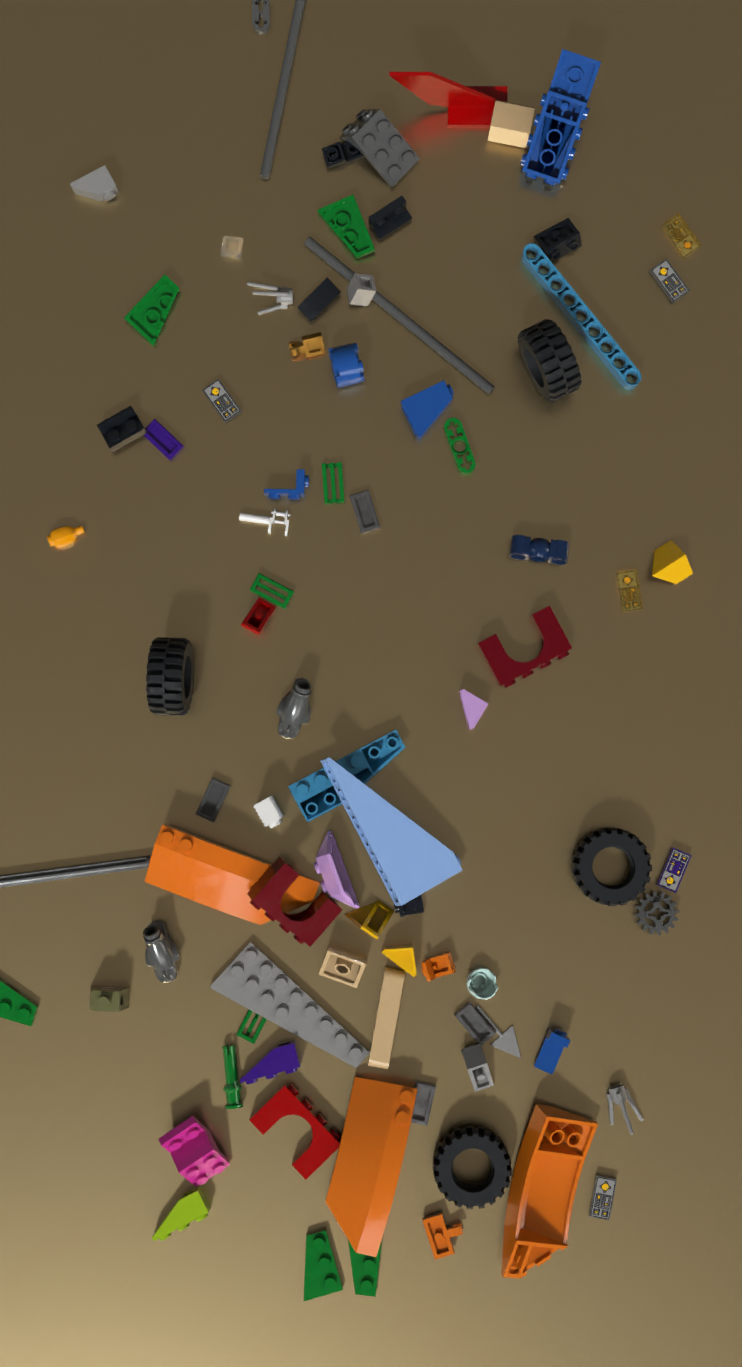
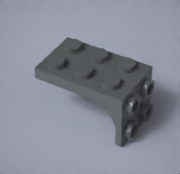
[340,109,420,187]

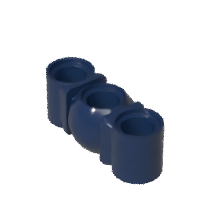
[509,535,570,565]

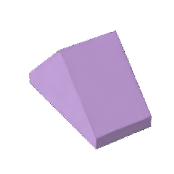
[459,689,488,730]

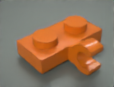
[422,1212,463,1260]

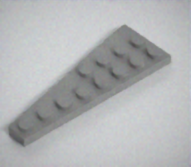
[210,942,370,1068]

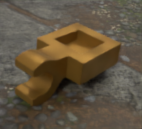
[288,332,326,358]

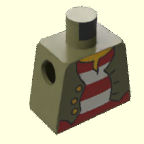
[90,986,129,1012]

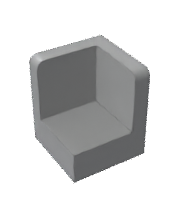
[347,273,376,306]

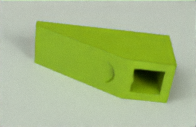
[152,1186,211,1241]

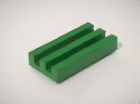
[322,462,345,504]
[250,573,294,609]
[236,1010,267,1044]

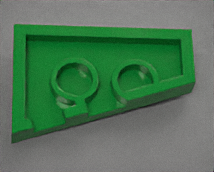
[317,194,376,259]
[124,274,180,347]
[0,980,38,1026]
[303,1228,343,1302]

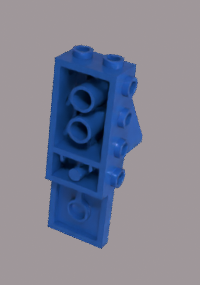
[520,49,601,186]

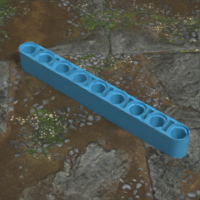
[521,243,641,390]

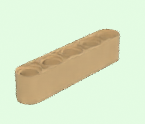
[368,967,405,1069]

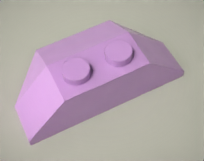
[314,830,360,908]

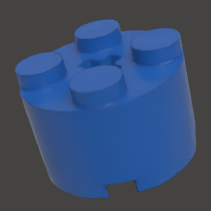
[328,343,365,388]

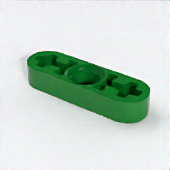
[444,418,476,475]

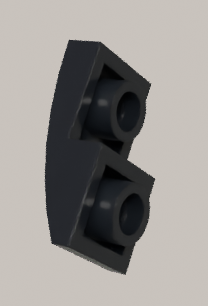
[322,141,366,168]
[297,277,341,322]

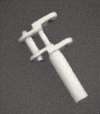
[239,508,290,536]

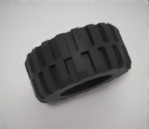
[517,319,582,402]
[146,637,194,716]
[571,827,652,906]
[433,1124,512,1210]

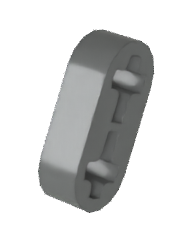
[252,0,270,35]

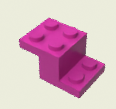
[158,1116,230,1187]

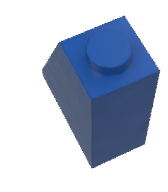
[400,380,454,440]

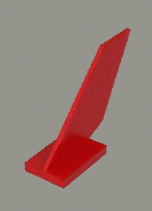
[389,72,508,128]

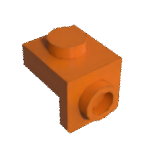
[421,952,456,981]

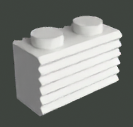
[253,795,284,829]

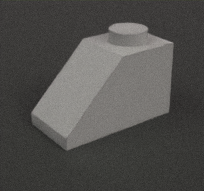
[70,165,119,202]
[461,1044,494,1092]

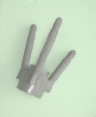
[247,282,293,315]
[606,1084,643,1135]

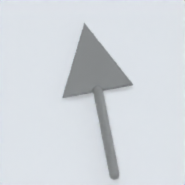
[475,1005,521,1058]

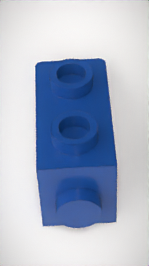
[264,469,309,500]
[534,1028,570,1074]

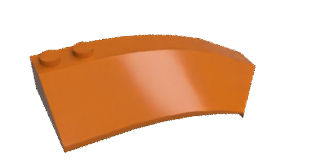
[144,824,320,925]
[325,1077,417,1257]
[501,1104,598,1279]

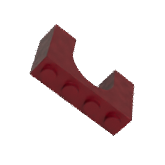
[477,605,572,688]
[247,856,342,947]

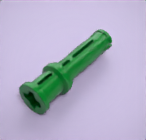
[222,1045,243,1109]

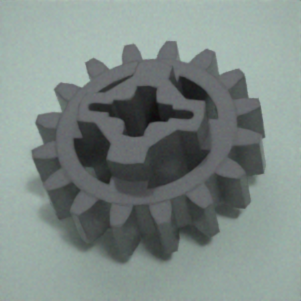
[634,891,679,936]

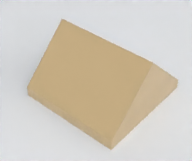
[488,100,535,148]
[319,944,367,988]

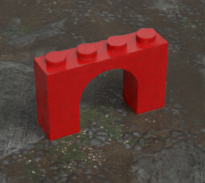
[249,1082,341,1180]

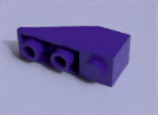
[240,1040,301,1084]

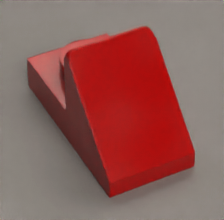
[241,597,277,635]

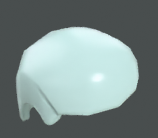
[466,967,498,1000]

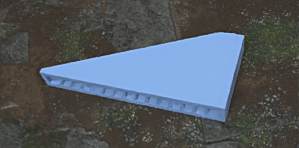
[320,757,462,906]

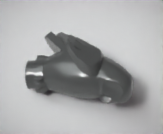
[276,678,311,739]
[143,920,179,983]

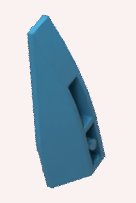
[288,730,405,822]

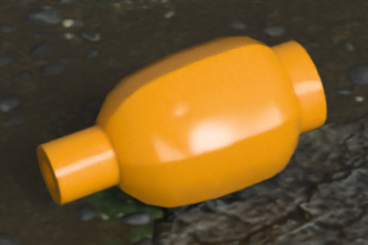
[47,525,84,548]

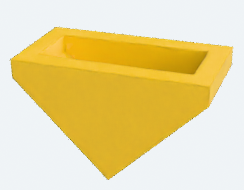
[652,540,693,585]
[344,900,394,939]
[381,943,417,977]

